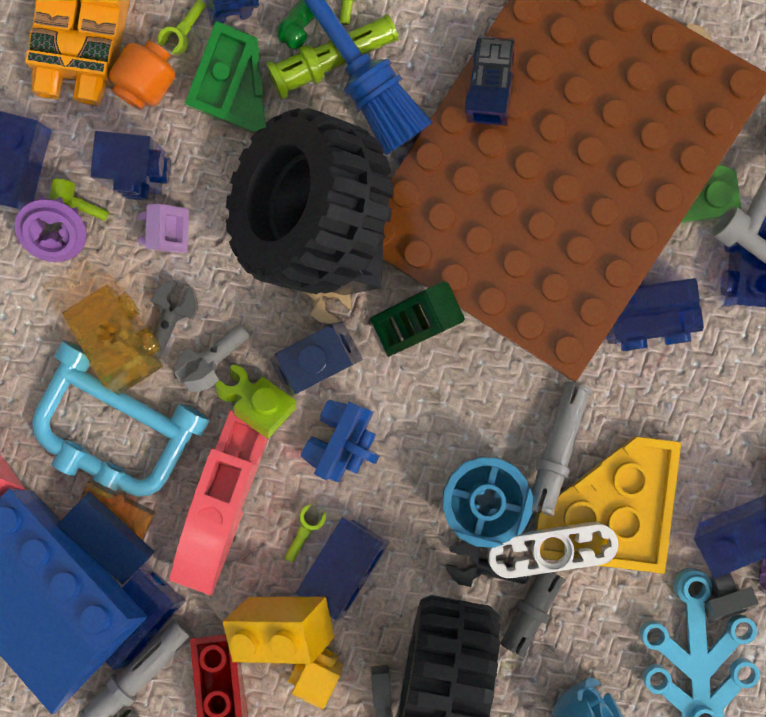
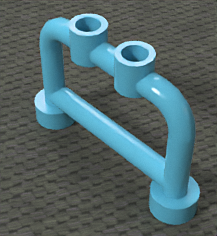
[32,340,210,497]

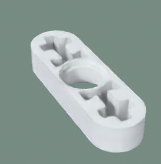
[487,522,618,578]

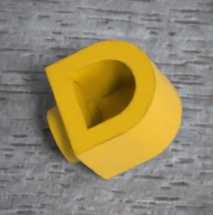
[287,648,344,710]

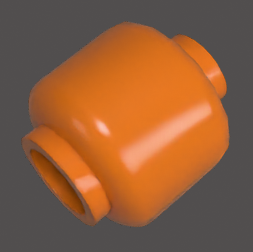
[108,40,176,110]

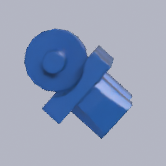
[301,400,380,483]

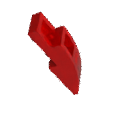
[190,634,248,717]

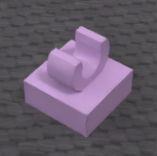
[137,204,189,253]

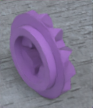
[14,195,87,262]

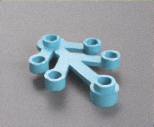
[639,568,760,717]

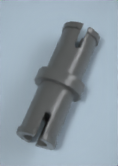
[500,572,566,658]

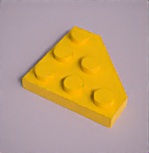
[531,436,681,574]

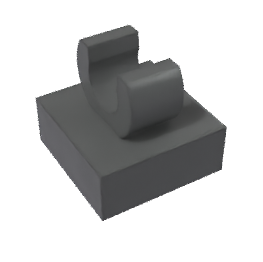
[705,571,759,624]

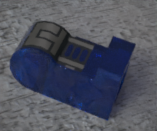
[465,36,515,126]

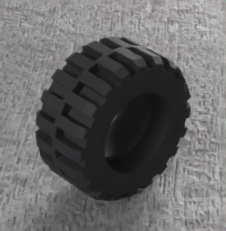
[225,108,394,294]
[397,595,501,717]

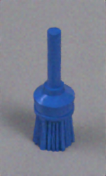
[304,0,433,156]

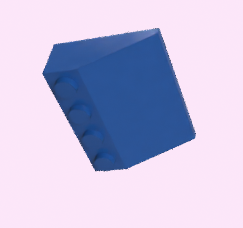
[0,488,148,715]

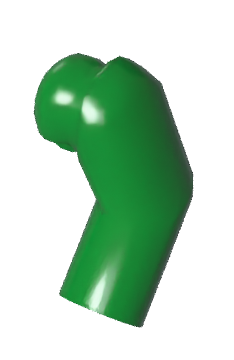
[276,0,315,49]

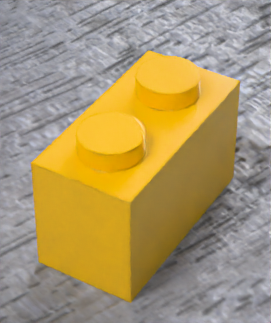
[223,597,335,664]

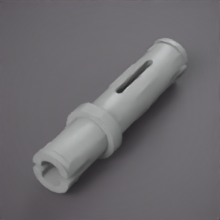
[532,382,592,516]
[79,618,195,717]

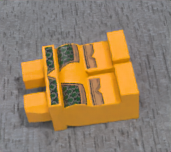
[25,0,130,106]

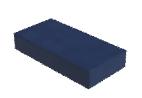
[57,491,155,585]

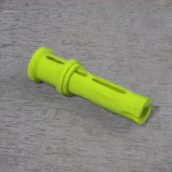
[265,14,399,100]

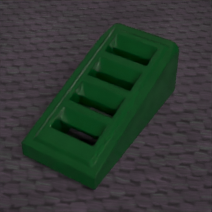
[370,281,465,357]

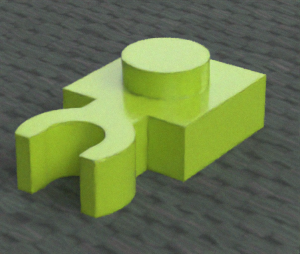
[215,364,297,439]

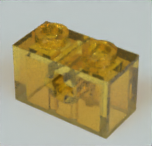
[62,284,163,395]

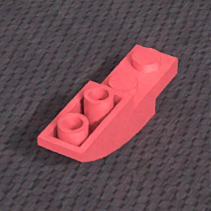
[169,410,269,596]

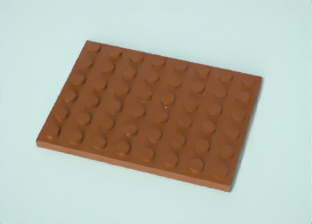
[383,0,766,383]

